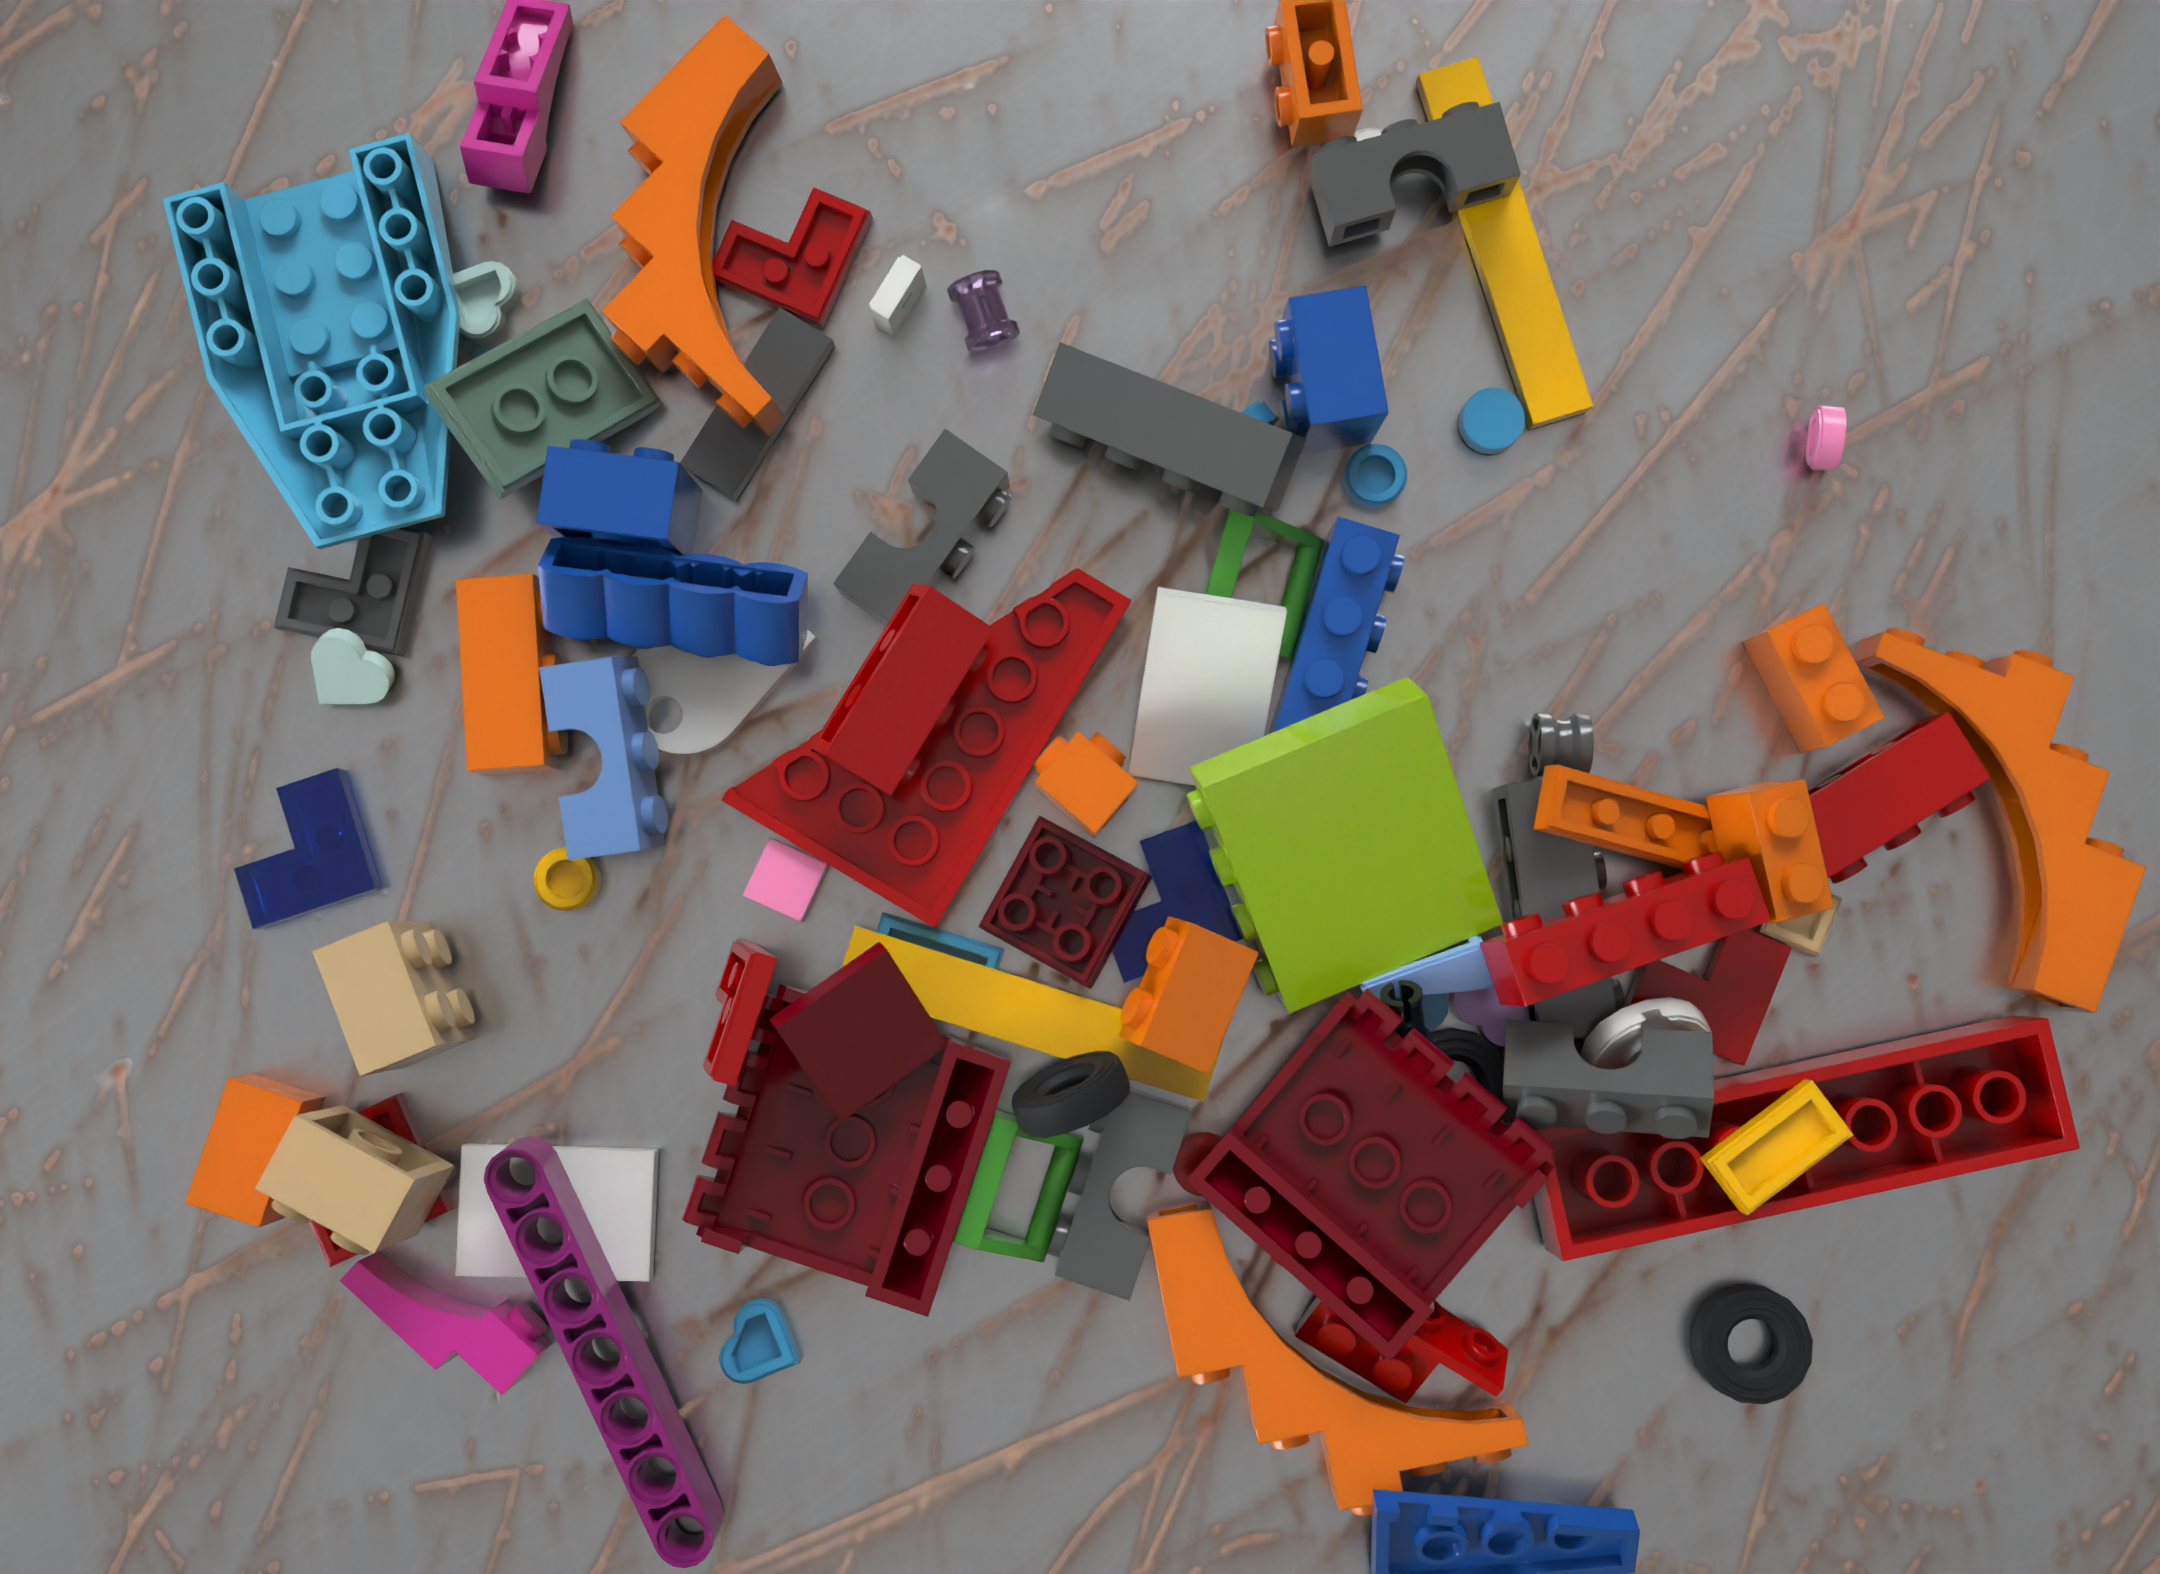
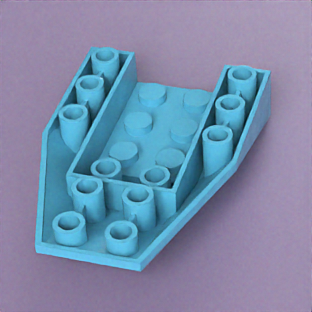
[162,133,460,549]

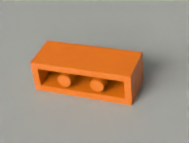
[456,573,568,776]

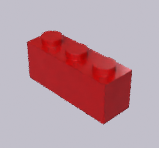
[811,583,994,796]
[1808,712,1991,884]

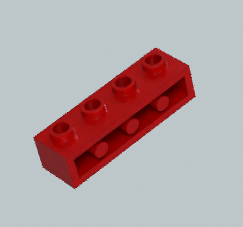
[1479,850,1771,1007]

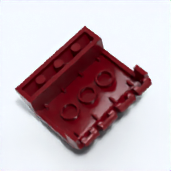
[682,984,1012,1317]
[1186,988,1555,1361]

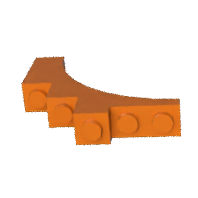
[601,15,786,436]
[1853,628,2146,1013]
[1145,1200,1529,1515]

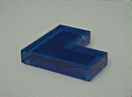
[234,768,382,929]
[1112,820,1243,983]

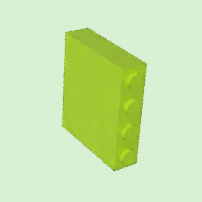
[1187,677,1503,1014]

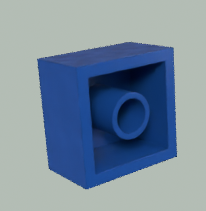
[1269,285,1389,455]
[536,439,702,556]

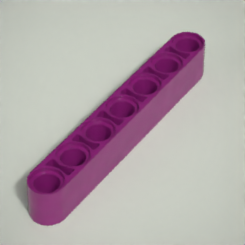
[484,1136,724,1568]

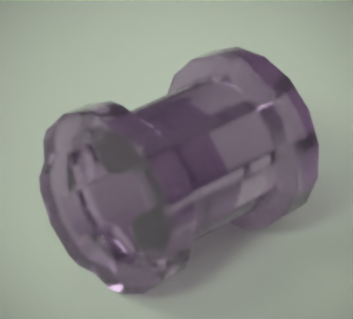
[947,270,1020,352]

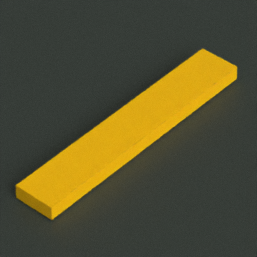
[1415,56,1593,430]
[841,925,1222,1102]

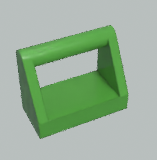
[1205,509,1325,661]
[953,1110,1084,1262]

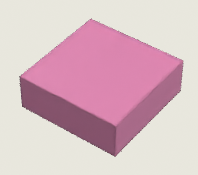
[743,837,829,922]

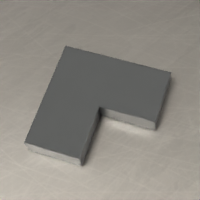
[274,527,432,657]

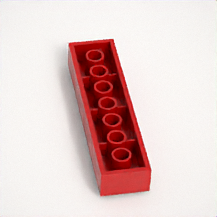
[1533,1015,2080,1261]

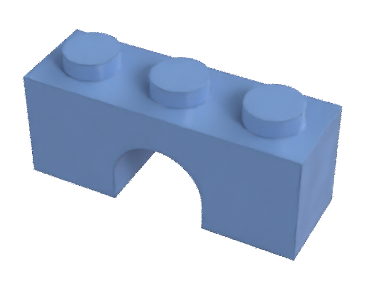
[539,656,668,860]

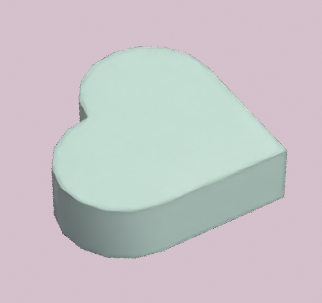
[453,261,521,345]
[311,628,395,704]

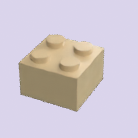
[312,921,475,1076]
[255,1105,455,1255]

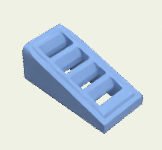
[1359,934,1494,999]

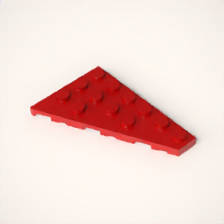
[721,568,1131,928]

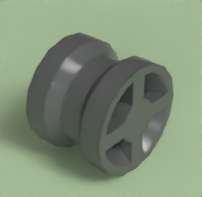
[1528,713,1594,776]

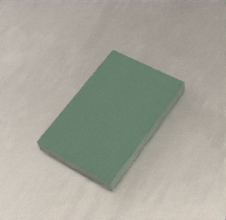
[424,298,661,499]

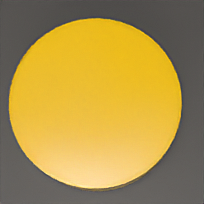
[534,847,602,911]

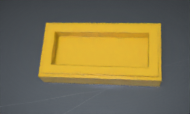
[1700,1079,1854,1215]

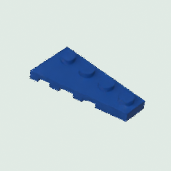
[1371,1489,1640,1574]

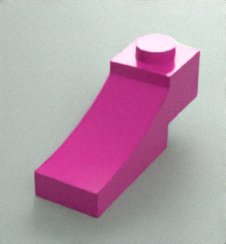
[459,0,573,194]
[340,1251,554,1395]

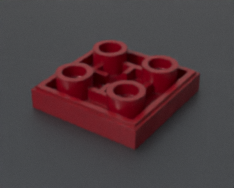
[978,815,1152,989]
[769,942,947,1123]

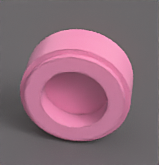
[1806,406,1846,471]

